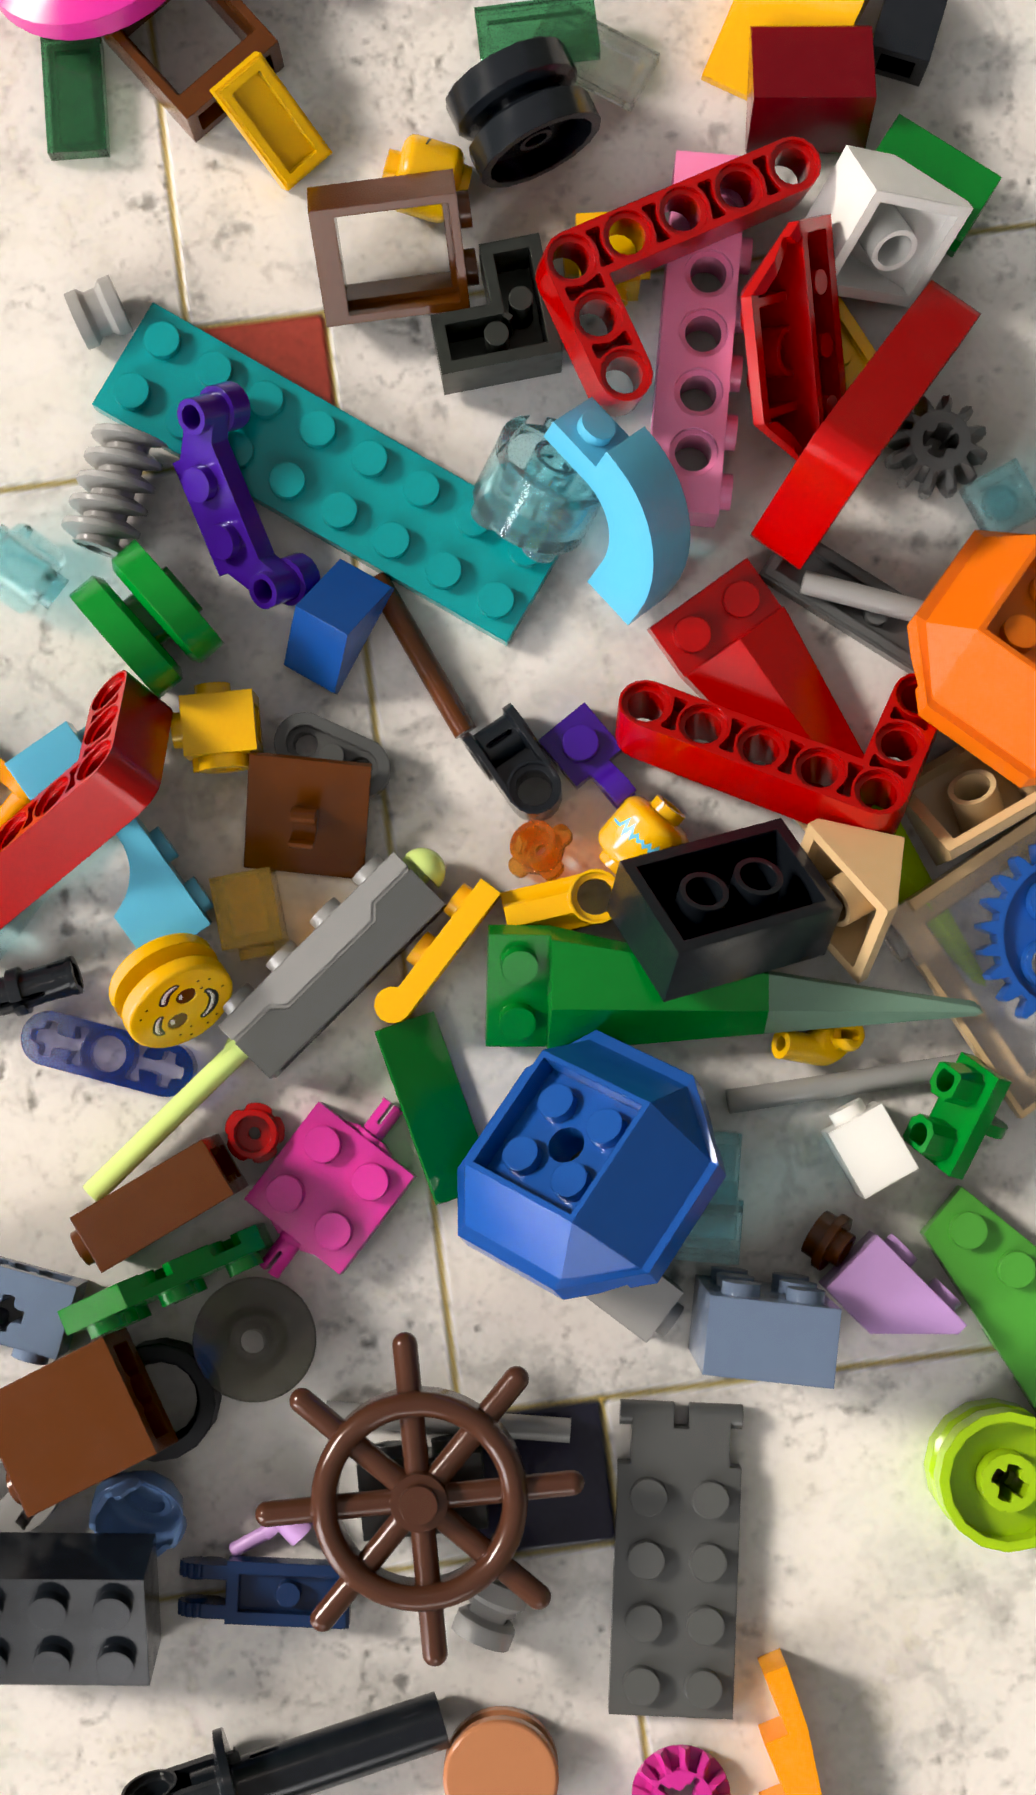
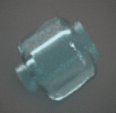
[0,523,69,614]

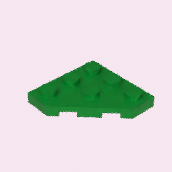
[57,1223,274,1340]

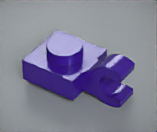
[538,702,637,810]

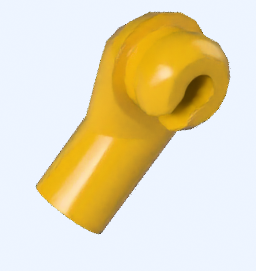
[771,1026,865,1066]

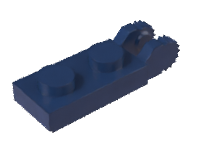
[177,1555,351,1629]

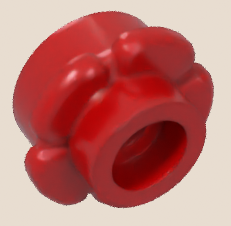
[225,1103,285,1163]

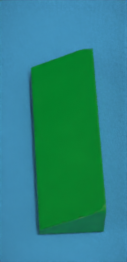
[375,1011,479,1206]

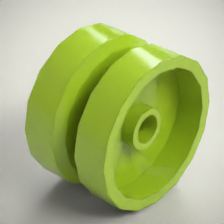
[924,1397,1036,1553]

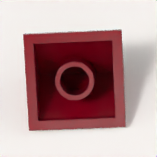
[745,25,877,153]

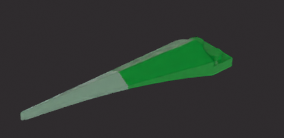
[485,925,983,1049]

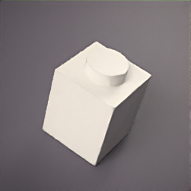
[820,1097,919,1199]

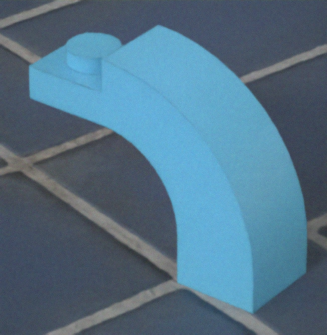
[543,397,690,625]

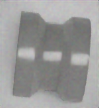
[64,275,133,350]

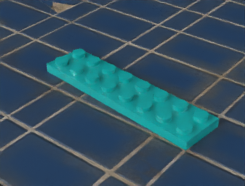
[92,303,567,646]

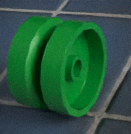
[69,539,224,699]

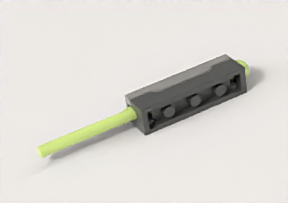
[83,848,446,1202]

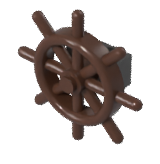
[255,1332,585,1667]

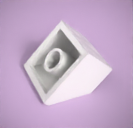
[805,145,973,308]

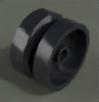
[445,36,601,188]

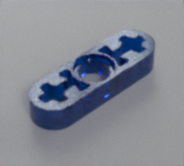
[21,1011,198,1097]

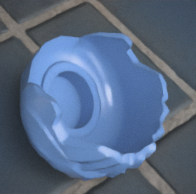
[89,1470,187,1557]

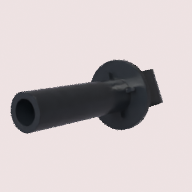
[121,1691,450,1795]

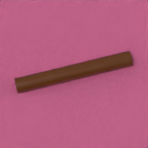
[374,572,476,739]

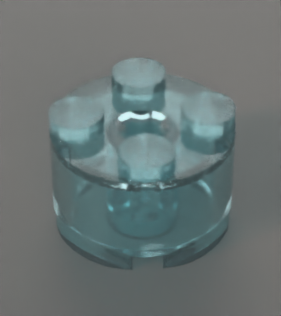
[471,415,602,563]

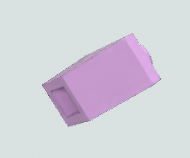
[818,1231,967,1334]

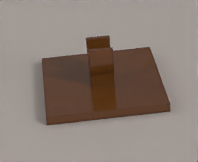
[244,751,372,879]

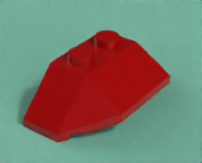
[740,214,846,461]

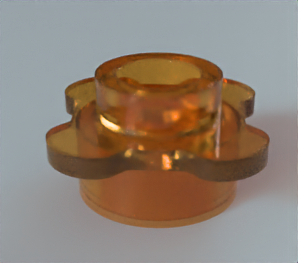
[508,820,573,881]

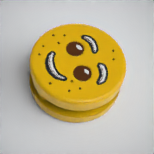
[109,933,233,1048]

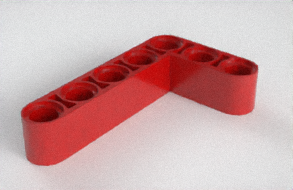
[535,136,821,417]
[750,280,981,570]
[0,670,173,930]
[615,673,939,835]

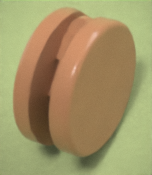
[443,1706,559,1795]

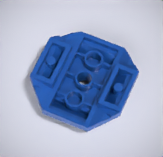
[457,1030,727,1300]

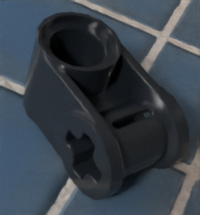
[460,703,562,822]

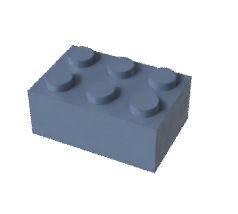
[688,1266,842,1389]

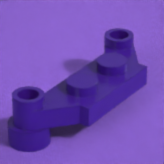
[173,381,321,609]

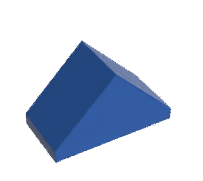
[284,559,394,694]

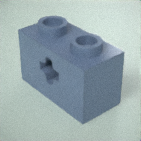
[0,1256,88,1365]

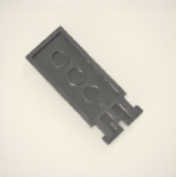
[608,1399,744,1720]

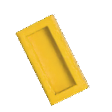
[209,51,333,191]

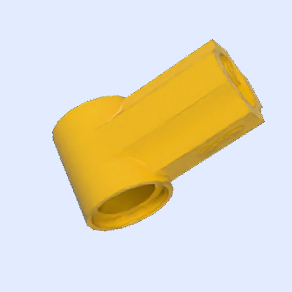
[500,869,615,930]

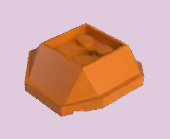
[907,530,1036,788]

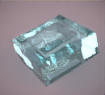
[959,458,1036,532]

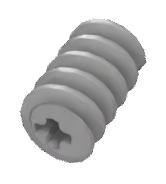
[61,423,168,558]

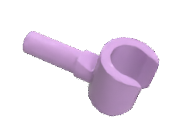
[229,1523,313,1556]

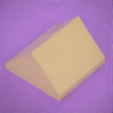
[905,745,1036,866]
[801,818,905,984]

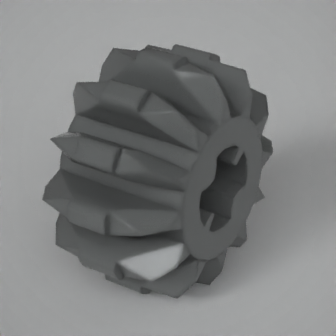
[884,394,988,499]

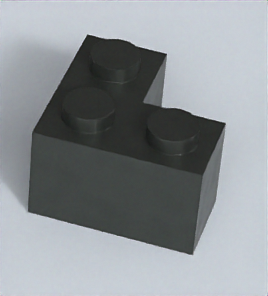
[430,233,563,395]

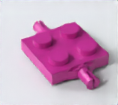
[244,1097,417,1279]

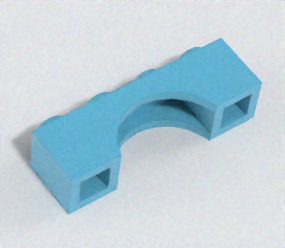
[4,721,214,949]

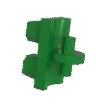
[903,1052,1012,1180]

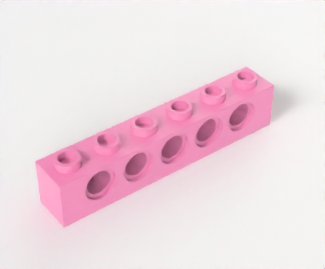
[650,150,753,528]

